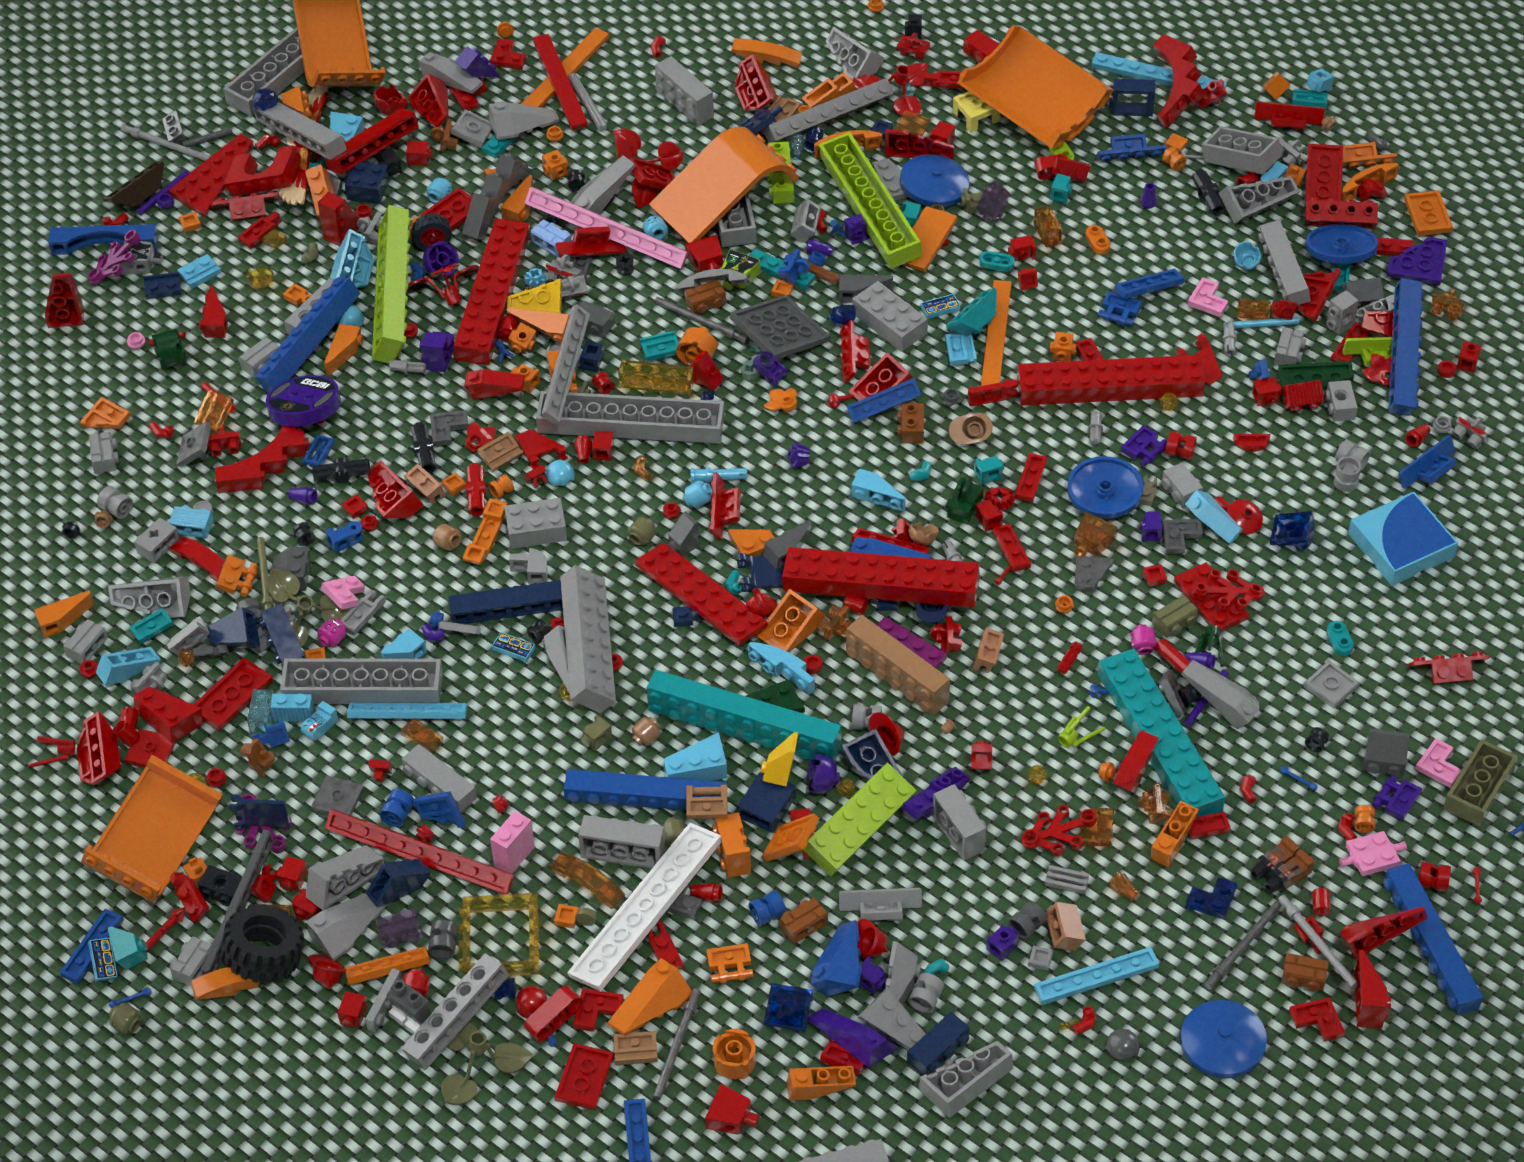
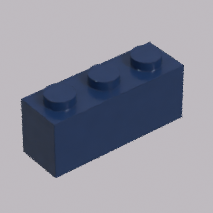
[258,603,304,668]
[907,1011,970,1076]

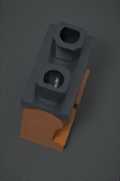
[1251,836,1315,894]

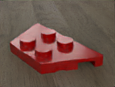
[1296,268,1341,322]

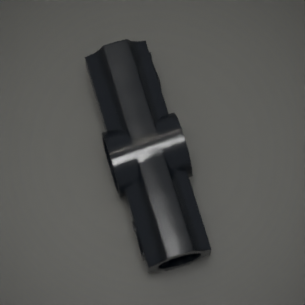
[1192,169,1226,216]
[411,422,436,474]
[312,458,371,482]

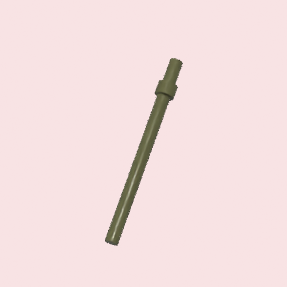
[257,537,274,610]

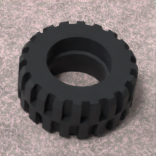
[221,904,304,983]

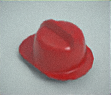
[869,712,904,756]
[857,919,889,959]
[308,954,347,989]

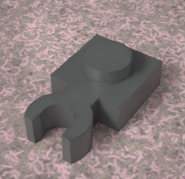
[193,644,229,661]

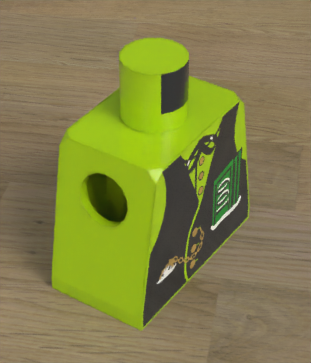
[721,249,761,290]

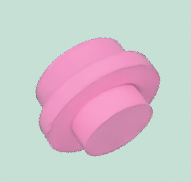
[127,332,145,349]

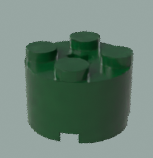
[151,328,187,370]

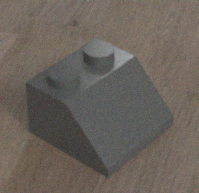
[271,547,312,591]
[1363,728,1410,777]

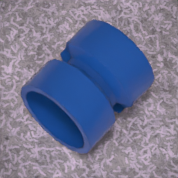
[379,789,415,827]
[748,890,786,927]

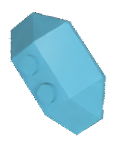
[330,229,374,288]

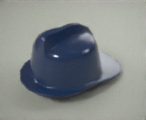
[916,603,948,623]

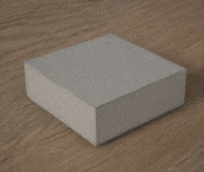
[1028,945,1054,971]

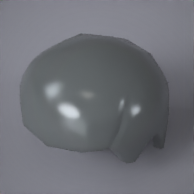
[1106,1029,1140,1061]

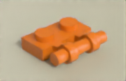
[215,554,258,597]
[706,943,753,984]

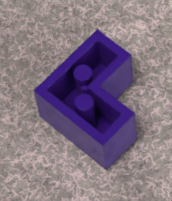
[419,331,455,373]

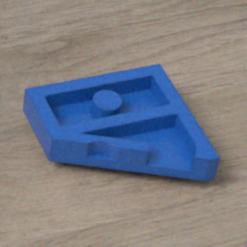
[413,791,466,828]

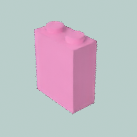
[490,811,535,873]

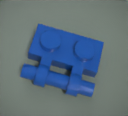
[1098,291,1142,326]

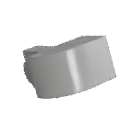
[509,548,548,584]

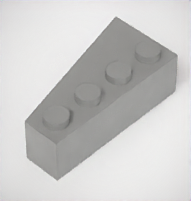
[1219,176,1300,224]
[306,845,384,910]
[919,1041,1014,1118]

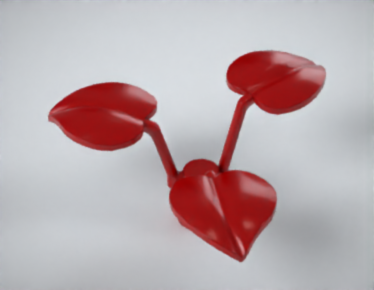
[853,63,928,119]
[613,129,683,208]
[407,263,479,307]

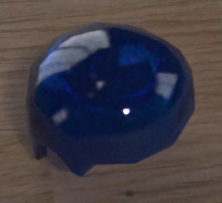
[252,88,278,111]
[829,305,856,326]

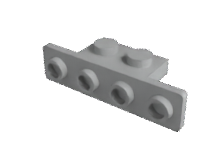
[839,888,922,922]

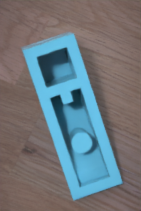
[1185,490,1243,544]
[96,647,161,685]

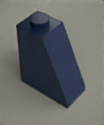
[208,607,260,648]
[366,859,431,907]

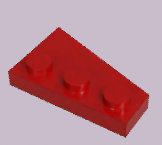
[1360,311,1394,337]

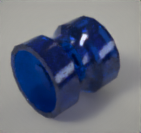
[805,127,824,151]
[494,978,516,1000]

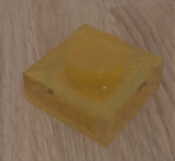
[262,229,287,251]

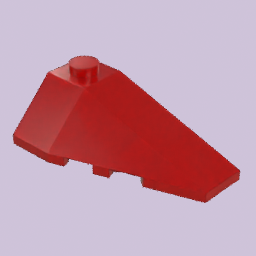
[885,129,954,160]
[45,273,84,328]
[368,460,424,519]
[1340,907,1428,960]

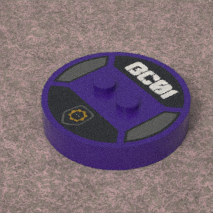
[266,375,341,427]

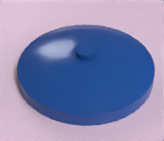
[900,155,969,207]
[1306,224,1378,264]
[1067,456,1143,519]
[1180,1000,1267,1078]

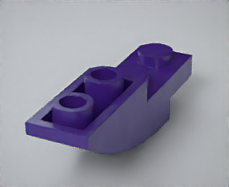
[902,766,970,820]

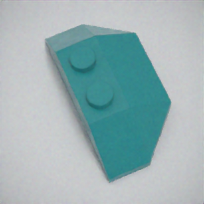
[946,288,997,335]

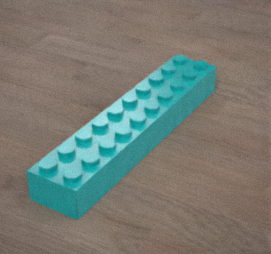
[1097,648,1225,817]
[647,669,841,762]

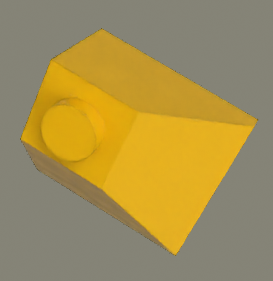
[760,732,798,786]

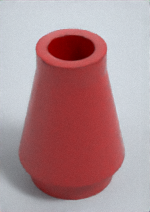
[1405,424,1431,447]
[574,435,592,464]
[691,883,723,903]

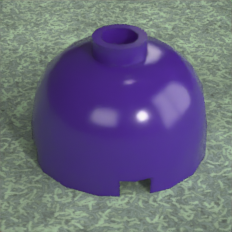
[422,241,459,277]
[806,754,840,794]

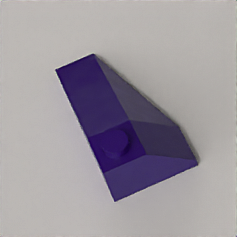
[808,1008,898,1068]

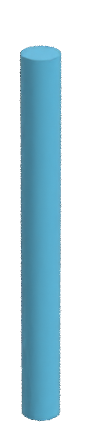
[1227,317,1299,329]

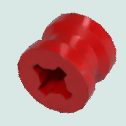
[592,372,615,394]

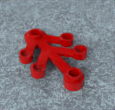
[1191,569,1265,610]
[1021,805,1097,857]

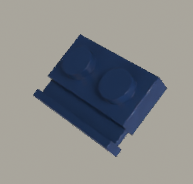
[144,272,181,300]

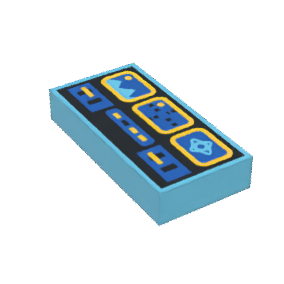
[920,294,960,319]
[492,632,535,662]
[88,938,117,982]

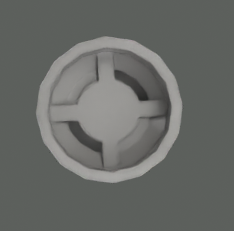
[1335,439,1371,471]
[1334,456,1361,492]
[97,486,133,519]
[852,704,882,731]
[908,973,944,1013]

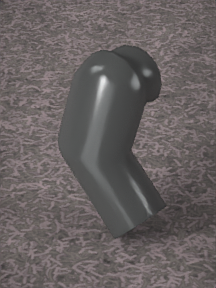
[1366,130,1387,150]

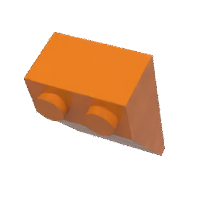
[755,589,826,652]

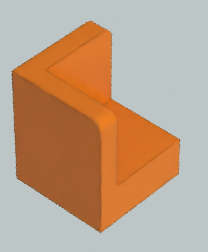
[1263,71,1291,99]

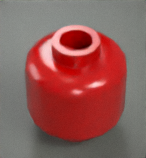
[403,969,430,997]

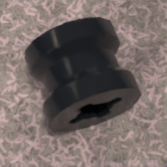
[568,169,585,191]
[616,254,634,276]
[292,522,315,546]
[527,619,551,644]
[1178,683,1201,707]
[1305,727,1330,752]

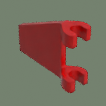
[1176,333,1222,386]
[514,429,568,470]

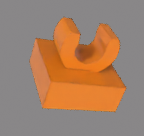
[1284,163,1306,187]
[183,857,207,884]

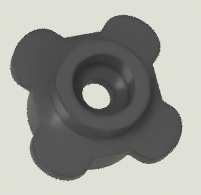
[941,388,962,406]

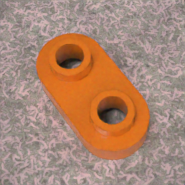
[1086,225,1111,255]

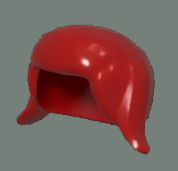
[746,588,778,618]

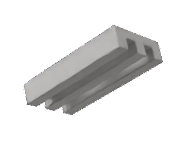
[438,621,481,634]
[1044,865,1089,894]

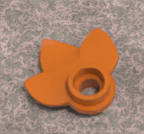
[763,388,797,412]

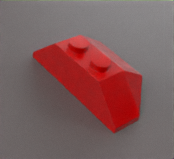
[734,54,778,112]
[77,711,121,785]

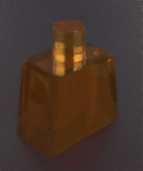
[1074,512,1117,556]

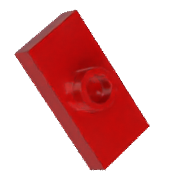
[1188,812,1231,839]

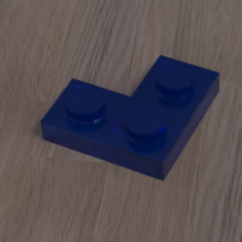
[1185,877,1238,920]

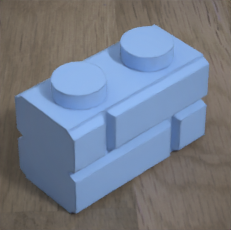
[531,219,571,257]

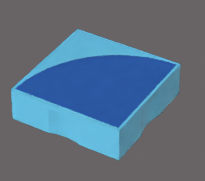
[1348,492,1458,586]

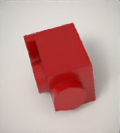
[1008,235,1036,261]
[976,499,1003,532]

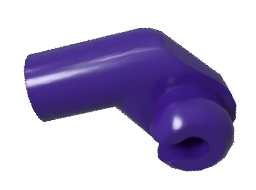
[421,624,445,643]

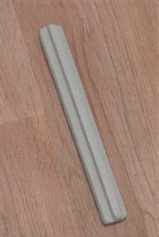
[568,73,607,131]

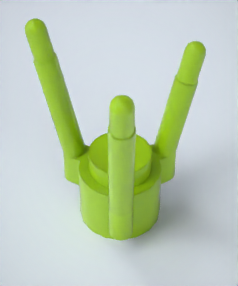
[1057,706,1106,748]

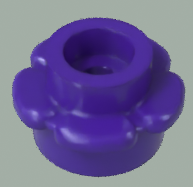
[157,193,174,209]

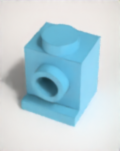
[1306,68,1335,93]

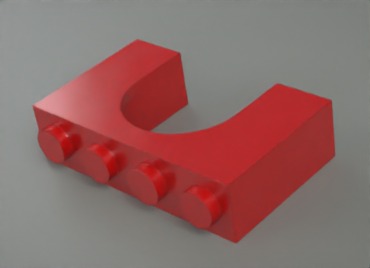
[224,145,302,197]

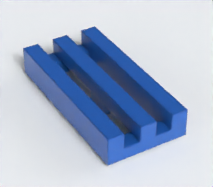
[302,434,335,467]

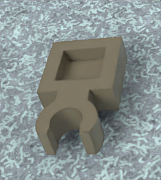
[1139,475,1158,507]

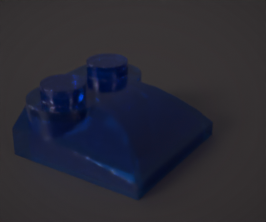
[1270,511,1315,550]
[764,983,813,1032]

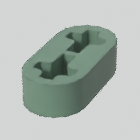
[741,356,766,381]

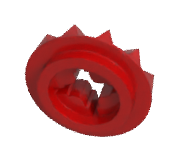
[985,485,1015,511]

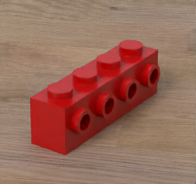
[1304,198,1378,229]

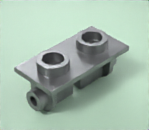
[162,111,185,145]

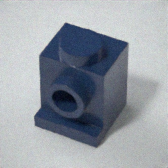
[580,341,604,372]

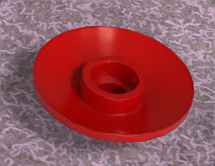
[1227,499,1263,535]

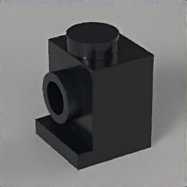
[905,14,922,39]
[376,147,402,176]

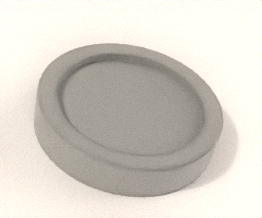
[193,501,212,512]

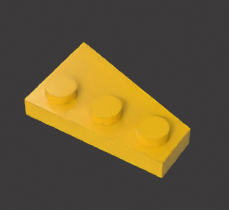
[507,278,562,315]

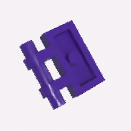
[1121,425,1167,467]
[1372,776,1422,821]

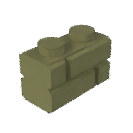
[1152,595,1198,638]

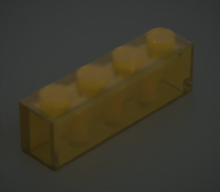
[618,360,694,395]

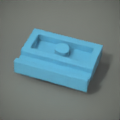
[177,254,222,289]
[945,333,977,366]

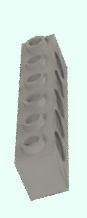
[401,953,509,1070]

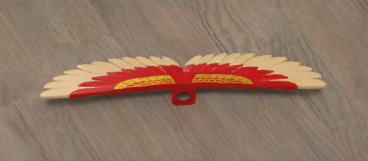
[277,87,329,205]

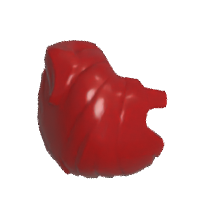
[373,83,408,115]

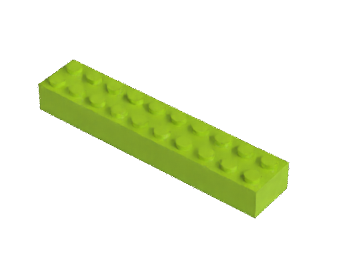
[818,132,923,269]
[372,205,411,363]

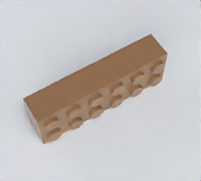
[846,615,950,716]

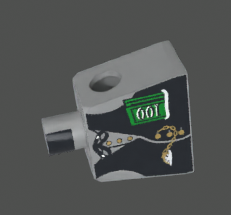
[119,241,163,275]

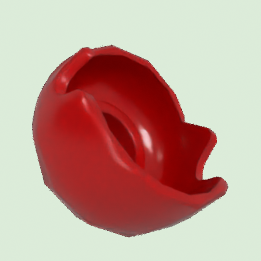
[516,986,547,1018]

